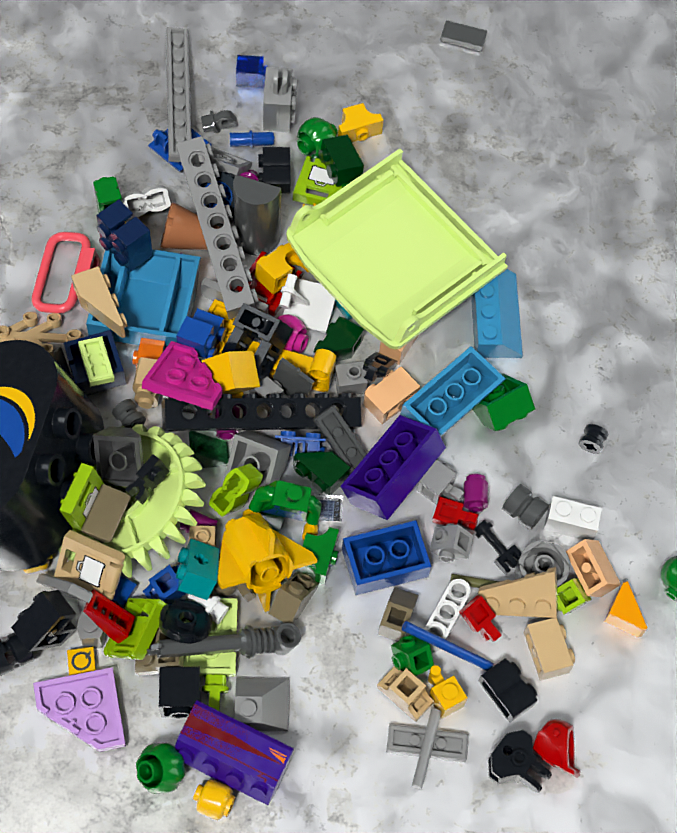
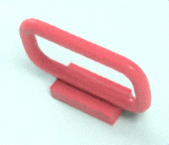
[32,232,101,314]

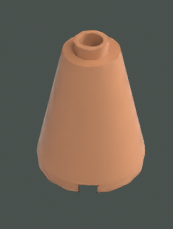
[160,203,224,250]

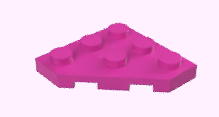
[142,341,222,410]

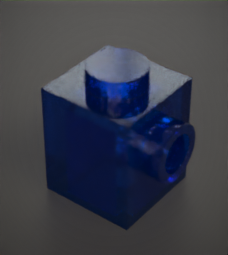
[236,55,268,88]

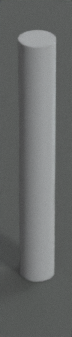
[412,709,441,789]

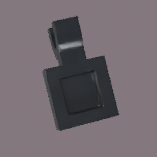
[125,454,170,505]

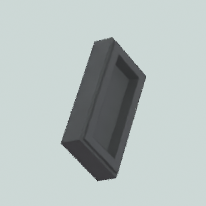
[440,20,487,52]

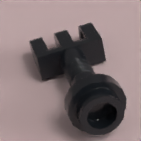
[474,520,522,574]

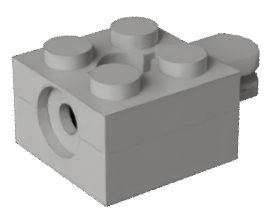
[263,67,297,132]

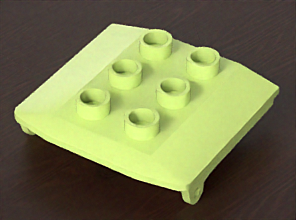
[286,149,508,349]

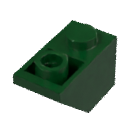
[314,316,364,361]
[293,452,350,497]

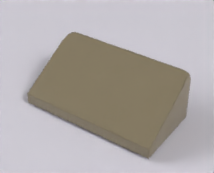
[81,484,131,543]

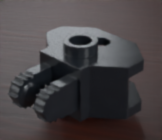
[488,730,552,793]

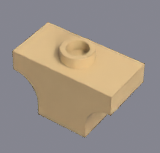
[377,666,434,722]

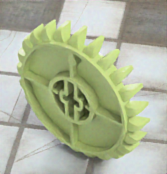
[58,424,206,578]

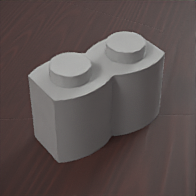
[77,599,106,648]

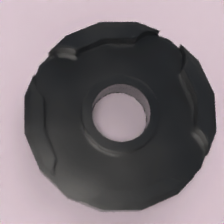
[159,600,212,644]

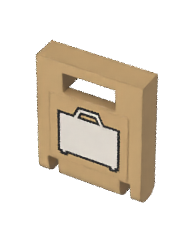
[54,530,125,600]

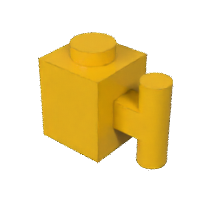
[428,665,468,719]

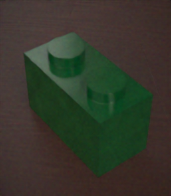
[319,135,364,187]

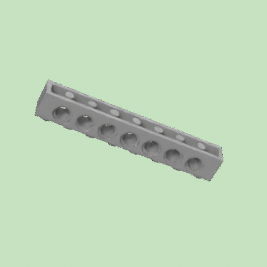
[176,136,259,319]

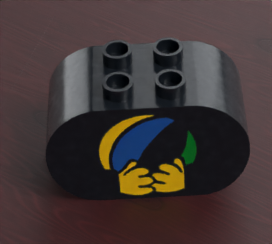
[0,340,104,571]

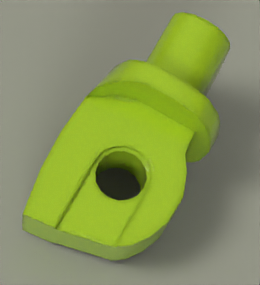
[201,674,229,711]

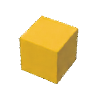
[202,351,260,395]

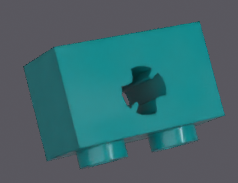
[176,539,220,600]

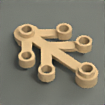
[0,312,84,357]

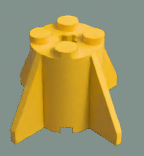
[217,513,317,612]

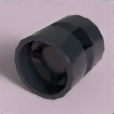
[0,632,35,676]

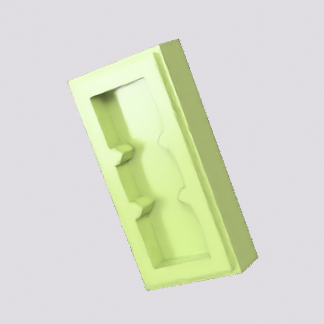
[78,336,114,387]

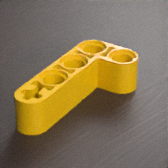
[247,341,337,392]

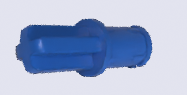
[230,130,274,148]

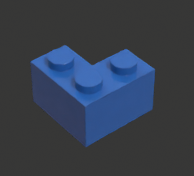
[176,308,227,363]

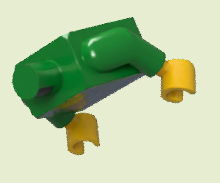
[242,480,321,540]

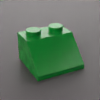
[472,374,535,431]

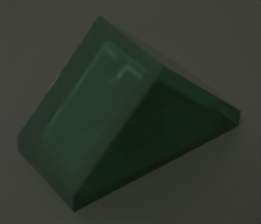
[188,430,229,468]

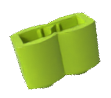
[209,463,263,517]

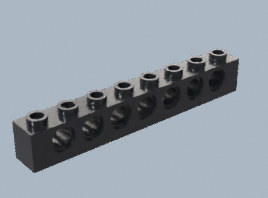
[161,393,362,431]

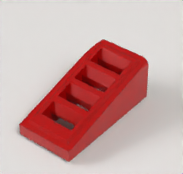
[83,589,135,644]

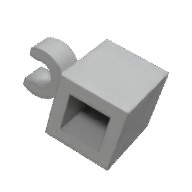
[417,460,464,505]

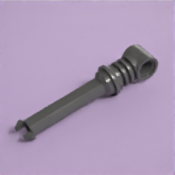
[147,623,301,659]

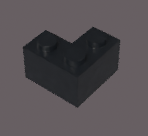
[11,590,76,652]

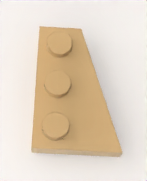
[478,567,558,618]

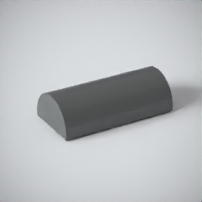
[233,175,281,256]

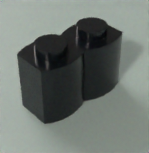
[258,147,291,193]
[478,658,538,723]

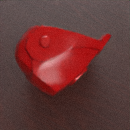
[533,719,581,778]

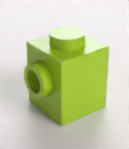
[557,578,592,614]

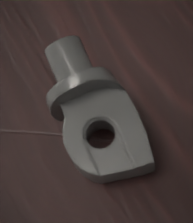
[201,110,237,133]

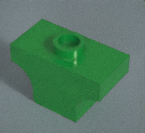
[302,527,339,585]

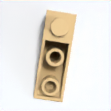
[71,266,128,338]

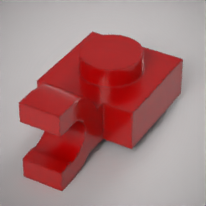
[432,497,479,531]
[459,595,502,642]

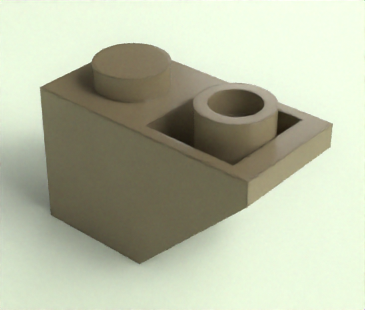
[268,571,320,624]
[378,587,419,641]

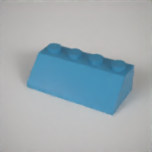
[471,269,523,358]
[400,346,506,437]

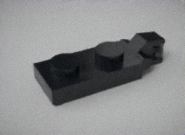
[363,352,397,382]

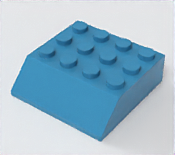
[86,249,201,347]

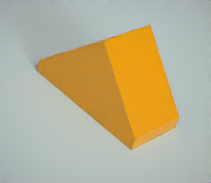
[604,581,647,638]

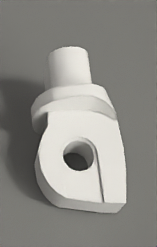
[188,594,229,624]

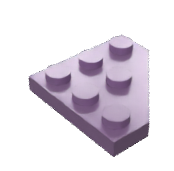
[33,667,126,752]

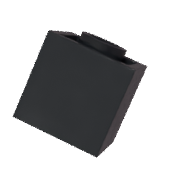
[159,667,201,719]

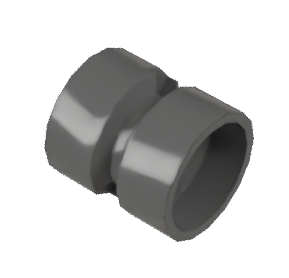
[502,484,549,530]

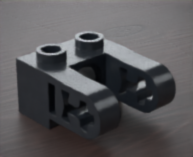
[222,303,294,379]

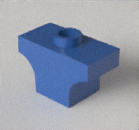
[143,564,187,605]

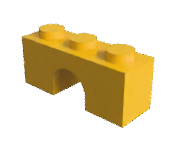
[255,242,309,294]

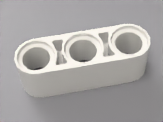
[425,579,471,652]

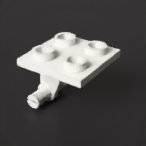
[279,274,336,333]

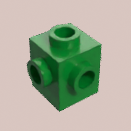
[391,635,434,676]

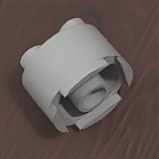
[514,541,570,588]

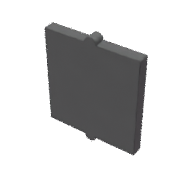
[272,357,315,398]

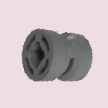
[112,399,146,428]

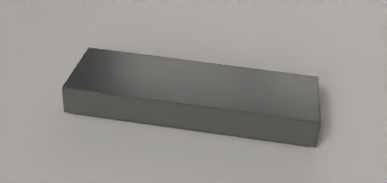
[312,405,367,474]

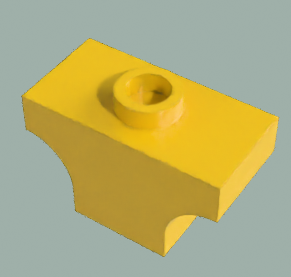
[338,103,383,142]

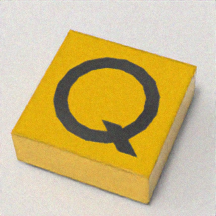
[67,647,96,676]

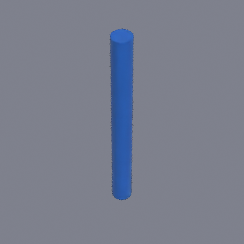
[402,621,494,671]

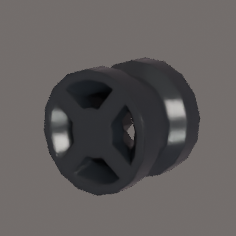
[579,424,609,454]

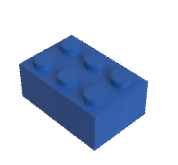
[342,520,431,596]

